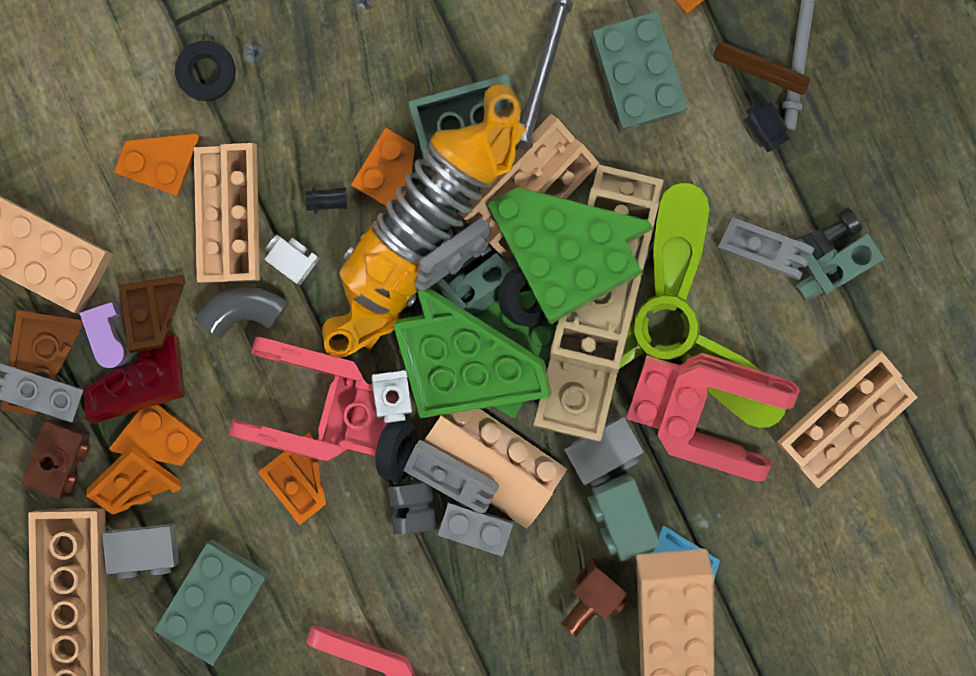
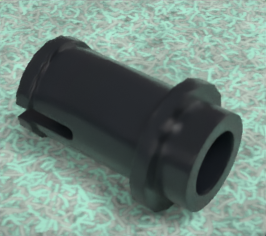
[306,187,348,214]

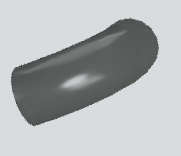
[194,287,288,338]

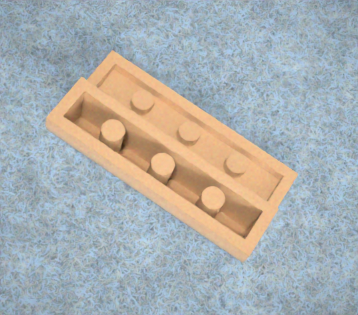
[458,114,600,262]
[194,143,260,283]
[776,350,918,489]
[423,409,567,529]

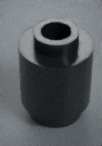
[743,100,790,153]

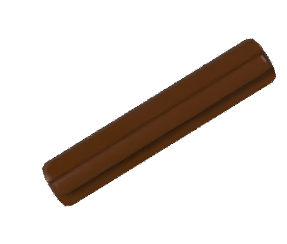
[714,42,810,95]

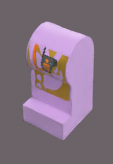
[80,302,129,368]

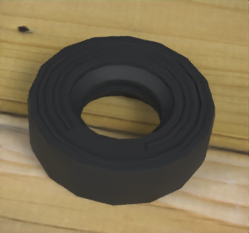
[175,41,236,102]
[498,266,547,327]
[375,421,418,481]

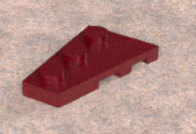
[84,333,185,424]

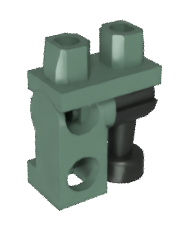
[792,207,884,300]
[415,245,511,317]

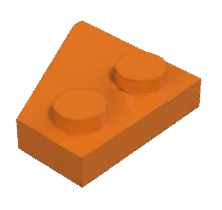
[351,128,415,206]
[114,134,201,197]
[109,404,204,466]
[258,432,326,525]
[86,445,181,515]

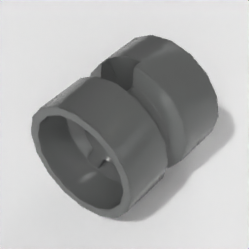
[387,481,437,534]

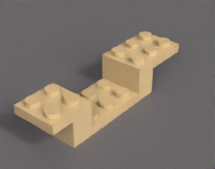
[534,164,664,443]

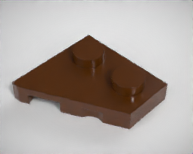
[119,275,186,353]

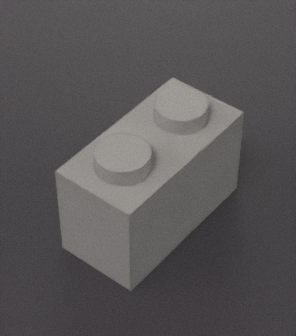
[563,416,644,487]
[438,500,513,557]
[102,523,180,579]

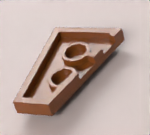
[1,310,83,415]

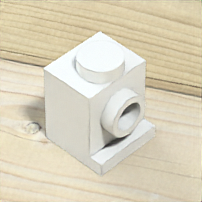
[264,235,320,285]
[371,371,412,423]

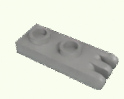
[718,217,814,280]
[415,218,491,291]
[0,363,84,422]
[403,440,499,513]

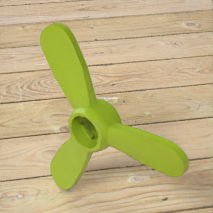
[545,183,786,428]

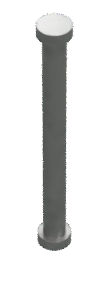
[516,0,573,149]

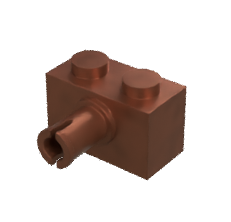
[20,420,91,499]
[560,559,628,638]

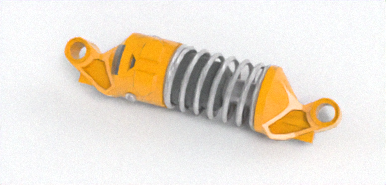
[322,84,527,358]

